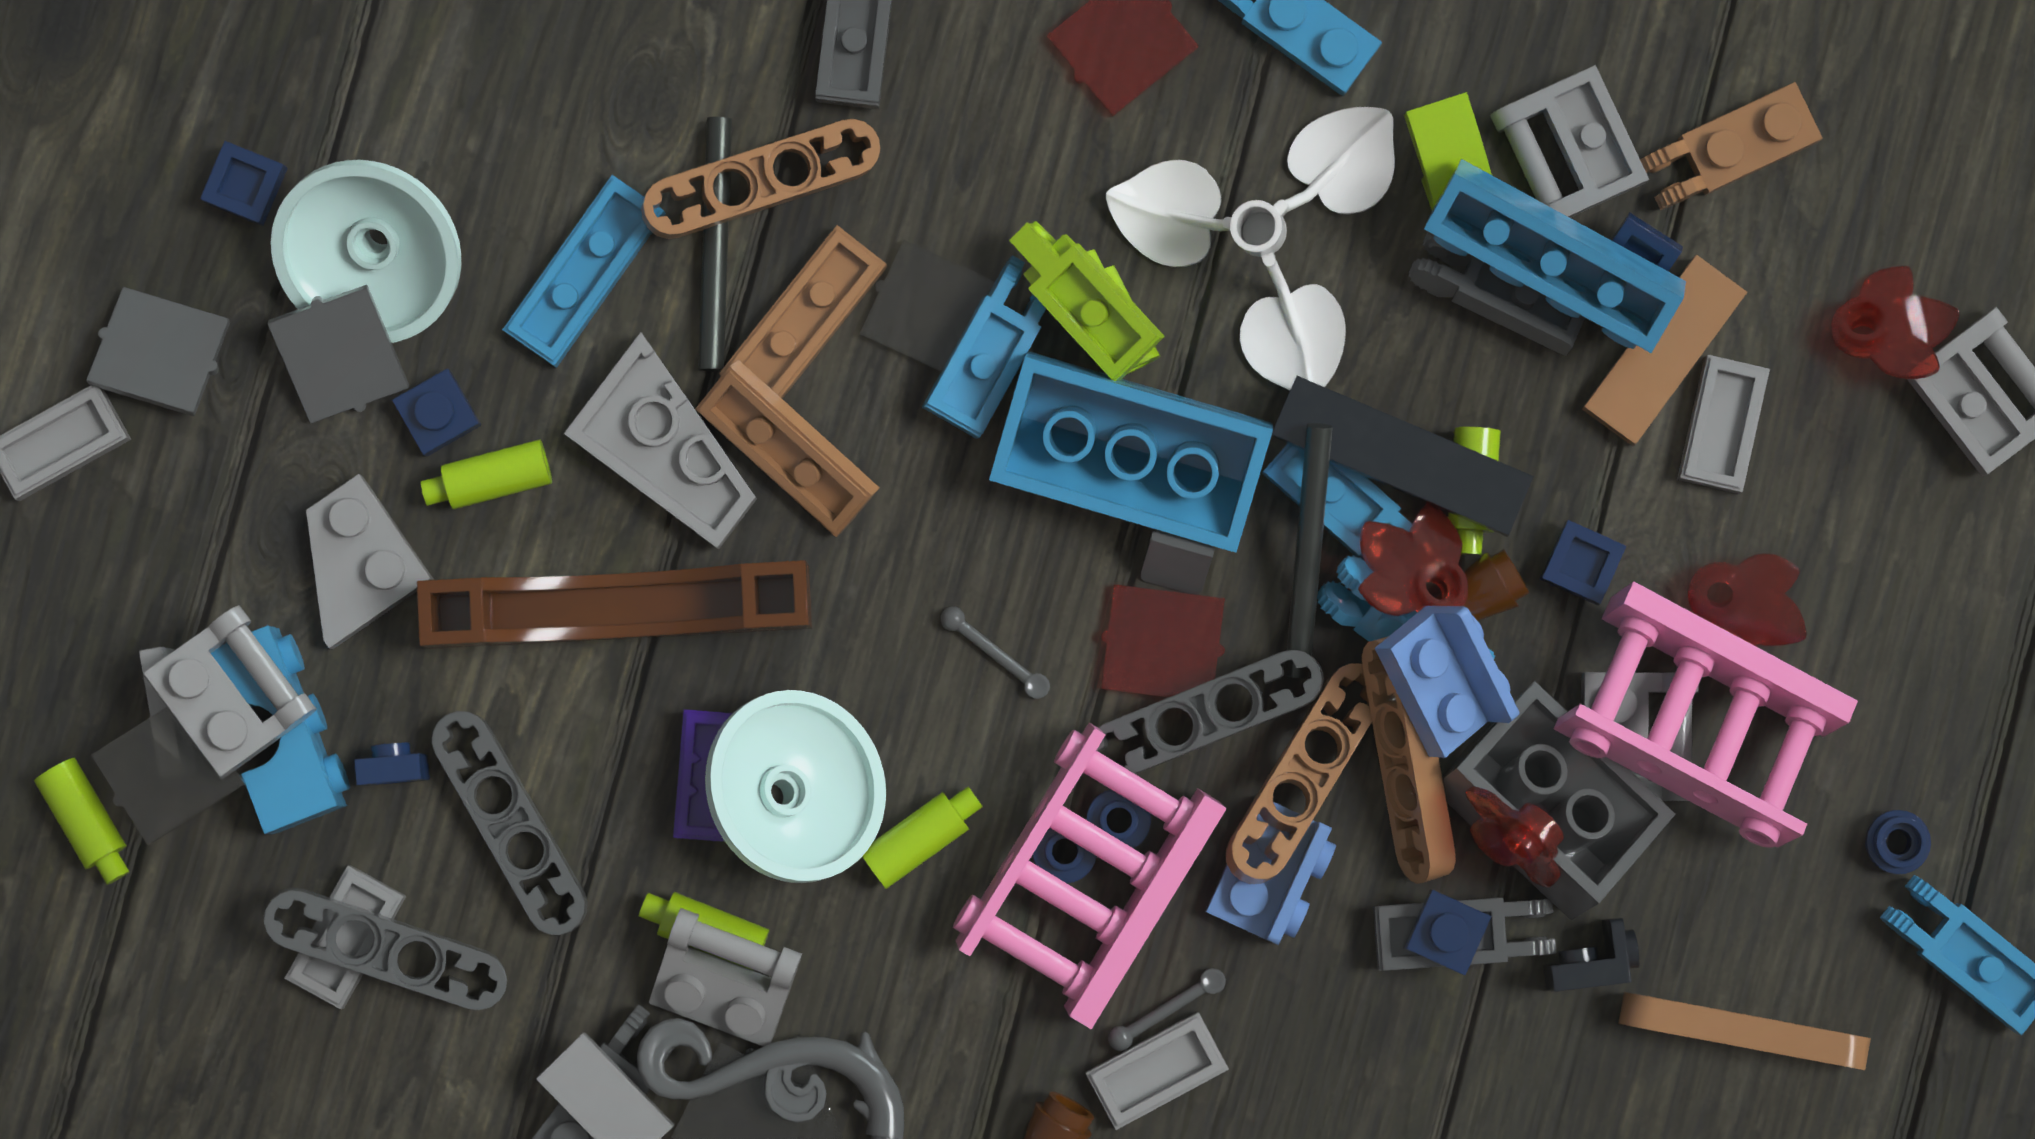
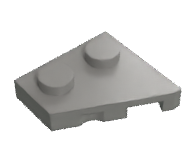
[306,474,434,649]

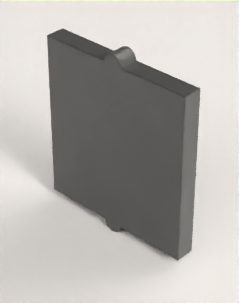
[267,284,409,424]
[87,287,230,417]

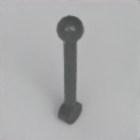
[940,606,1050,699]
[1108,968,1226,1051]

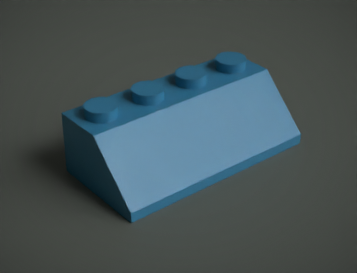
[989,352,1273,553]

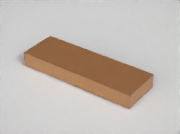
[719,225,887,399]
[1582,255,1747,446]
[695,359,880,537]

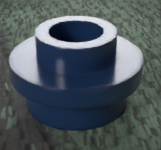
[1087,789,1151,848]
[1865,810,1931,874]
[1033,828,1096,883]

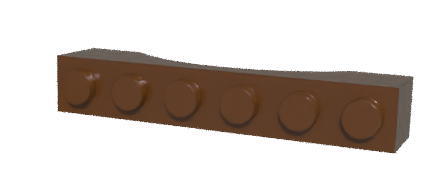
[417,560,812,649]

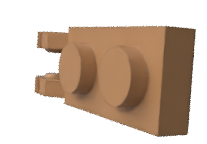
[1640,82,1823,210]

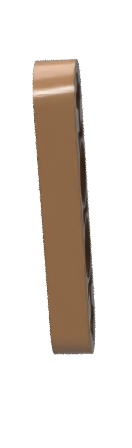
[641,119,880,239]
[1362,636,1456,884]
[1226,664,1372,884]
[1618,992,1871,1070]

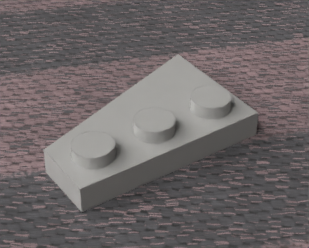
[564,332,757,549]

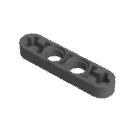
[1096,650,1324,774]
[432,711,588,935]
[264,887,507,1010]

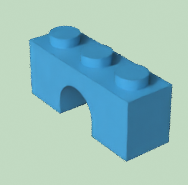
[211,625,350,834]

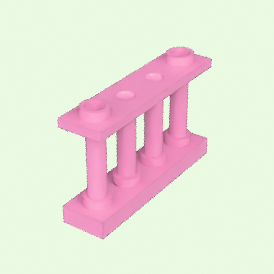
[1554,581,1858,848]
[953,722,1227,1029]

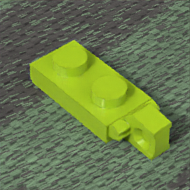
[1009,221,1165,381]

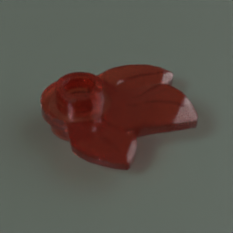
[1831,266,1960,379]
[1358,503,1468,616]
[1688,553,1807,647]
[1465,787,1564,888]

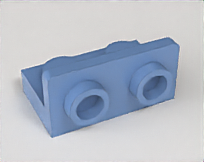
[1375,606,1520,758]
[1205,802,1336,945]

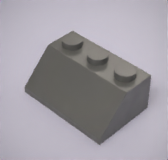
[1442,681,1676,920]

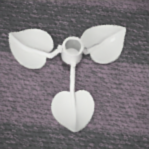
[1106,107,1395,391]

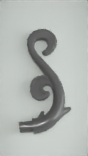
[637,1018,905,1139]

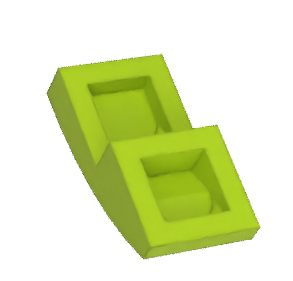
[1404,92,1492,210]

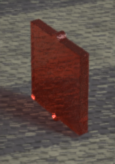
[1047,0,1199,117]
[1101,584,1225,698]

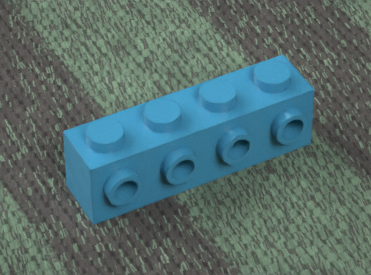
[1424,159,1686,353]

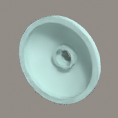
[271,160,461,343]
[705,690,886,883]

